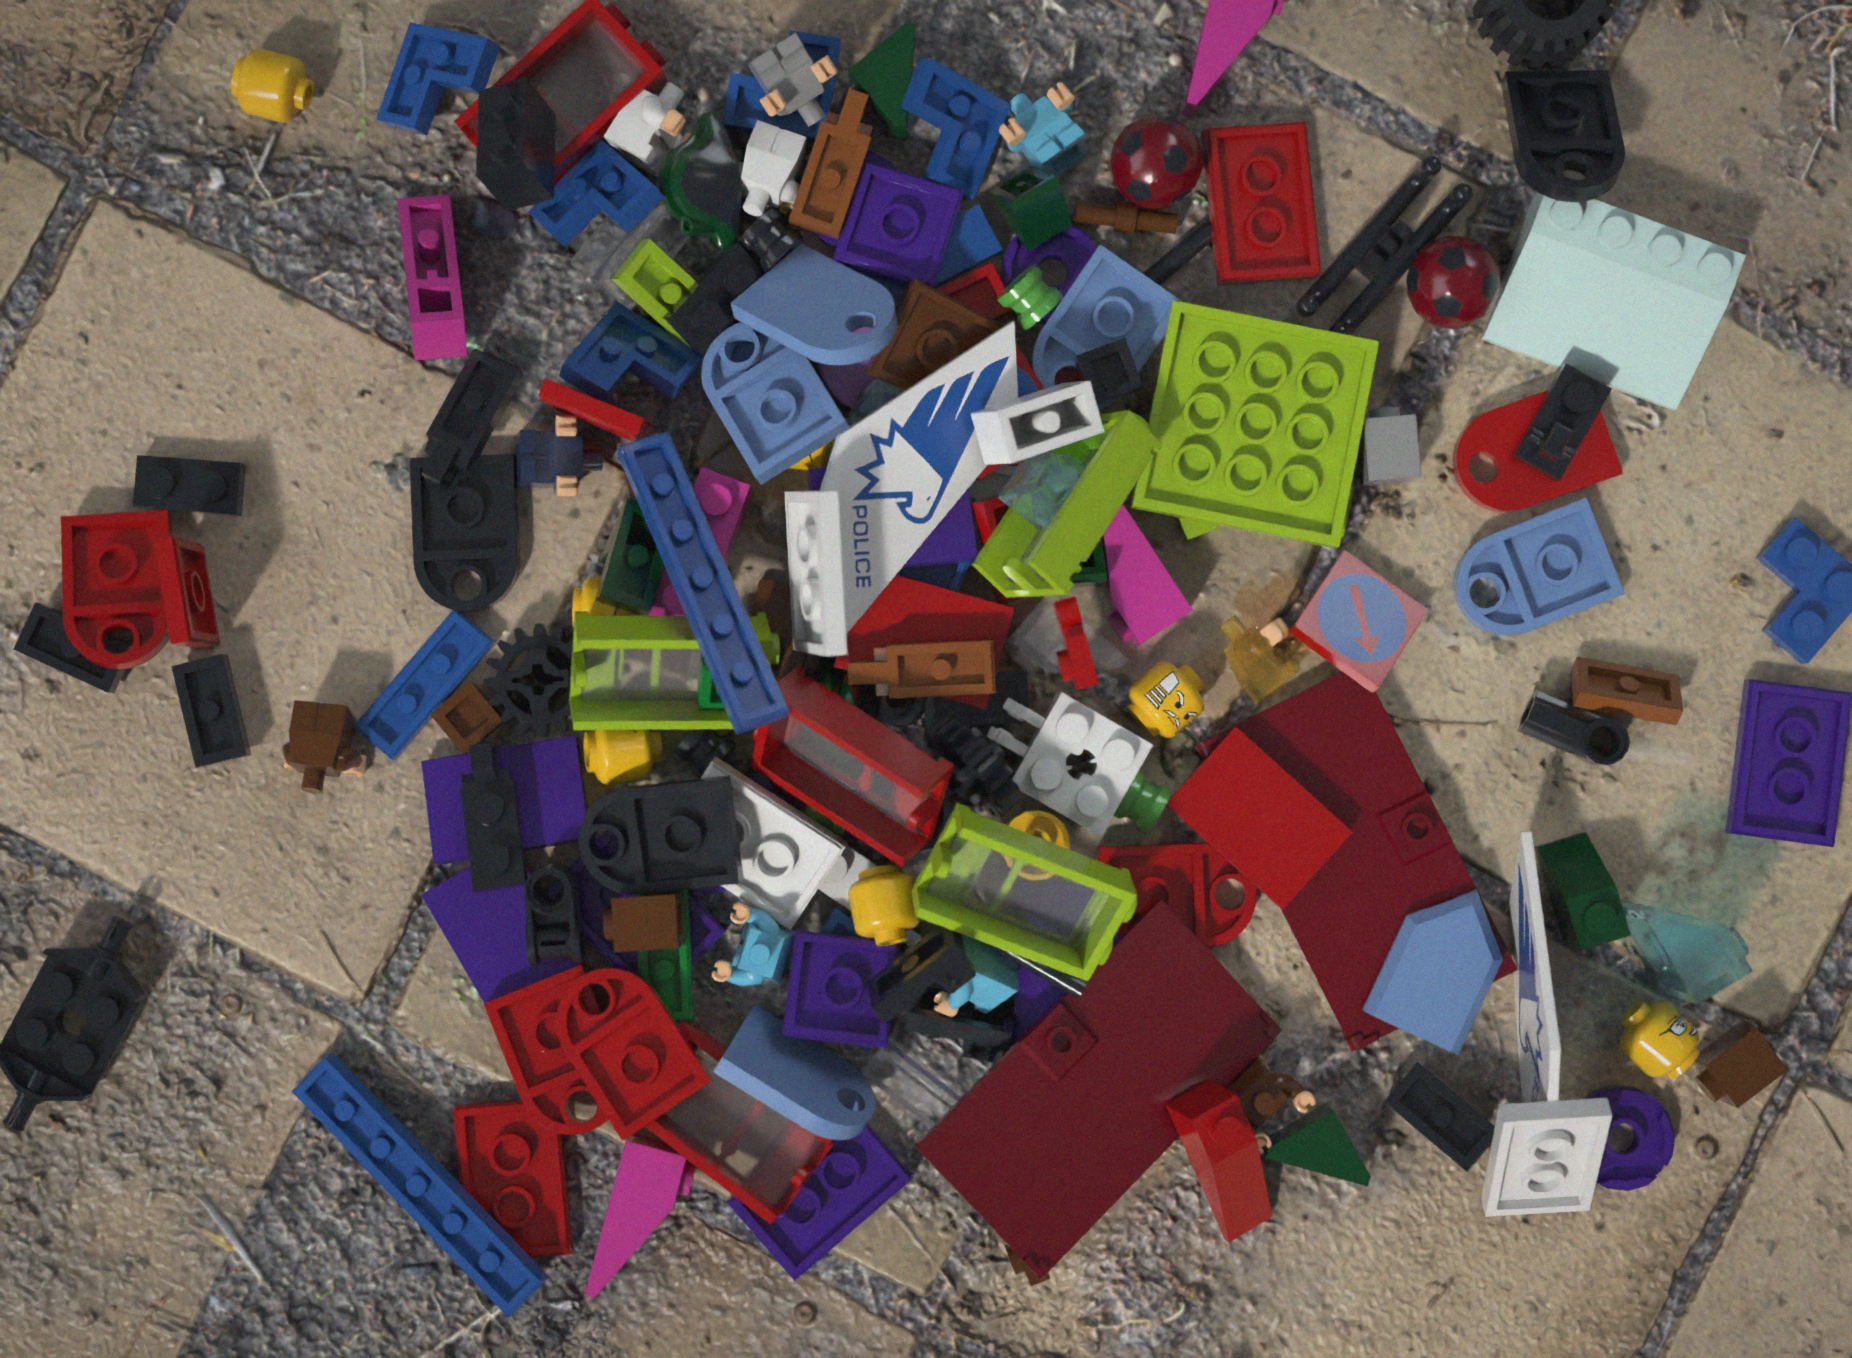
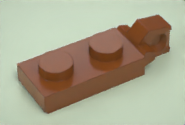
[789,88,873,240]
[847,639,996,699]

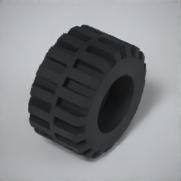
[1473,0,1614,70]

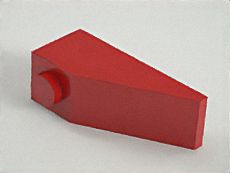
[1166,1080,1272,1242]

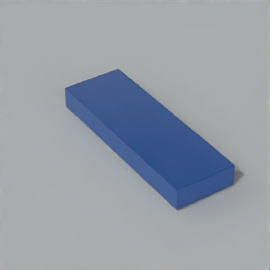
[353,610,497,760]

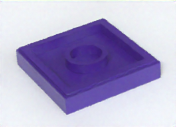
[833,161,964,289]
[782,930,900,1049]

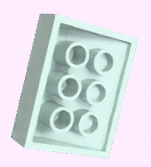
[1481,192,1746,411]

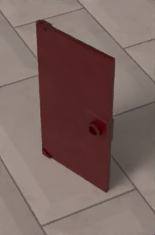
[1196,671,1518,1051]
[914,899,1282,1280]

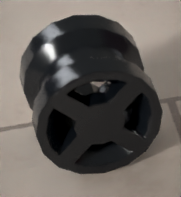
[738,208,804,273]
[672,729,738,779]

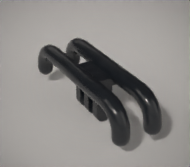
[1296,156,1473,335]

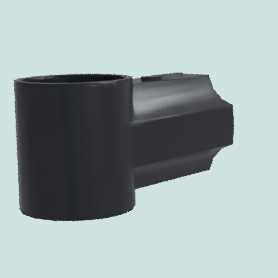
[1518,690,1630,765]

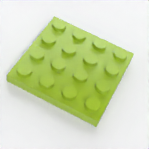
[1131,300,1379,549]

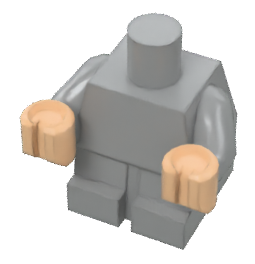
[748,33,838,127]

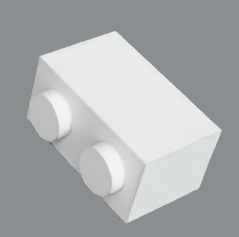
[970,380,1104,464]

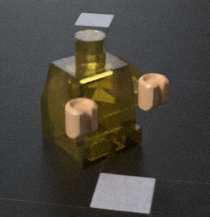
[1219,615,1302,704]

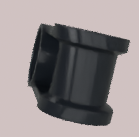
[524,862,586,966]

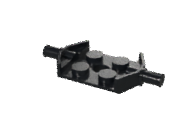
[0,916,146,1131]

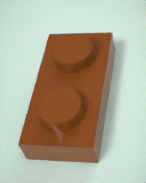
[1570,657,1684,725]

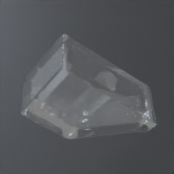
[1007,596,1129,675]

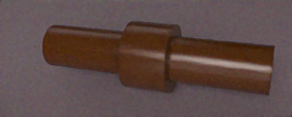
[1073,201,1178,234]

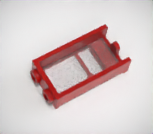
[454,0,667,208]
[750,666,954,867]
[645,1021,837,1224]

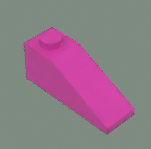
[1181,0,1284,117]
[397,195,467,360]
[1101,504,1193,647]
[585,1134,697,1298]

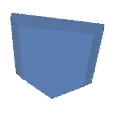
[1362,889,1503,1055]

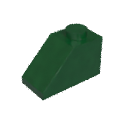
[1534,832,1631,951]

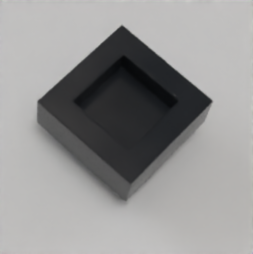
[1074,338,1143,406]

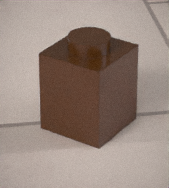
[603,892,685,952]
[1693,1022,1788,1108]

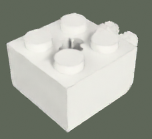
[986,692,1153,837]

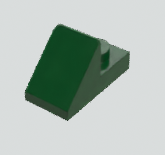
[595,498,664,616]

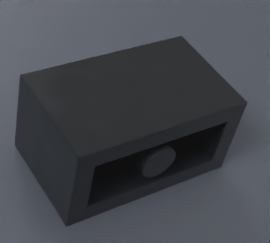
[476,77,556,212]

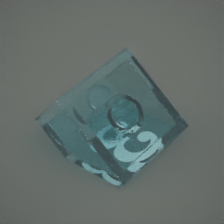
[1620,900,1753,1004]

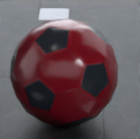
[1110,115,1203,209]
[1406,236,1501,330]

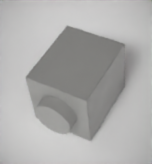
[1357,407,1421,486]

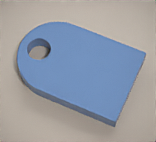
[731,243,897,365]
[1031,244,1183,411]
[701,322,850,485]
[1453,497,1625,636]
[713,1004,876,1140]

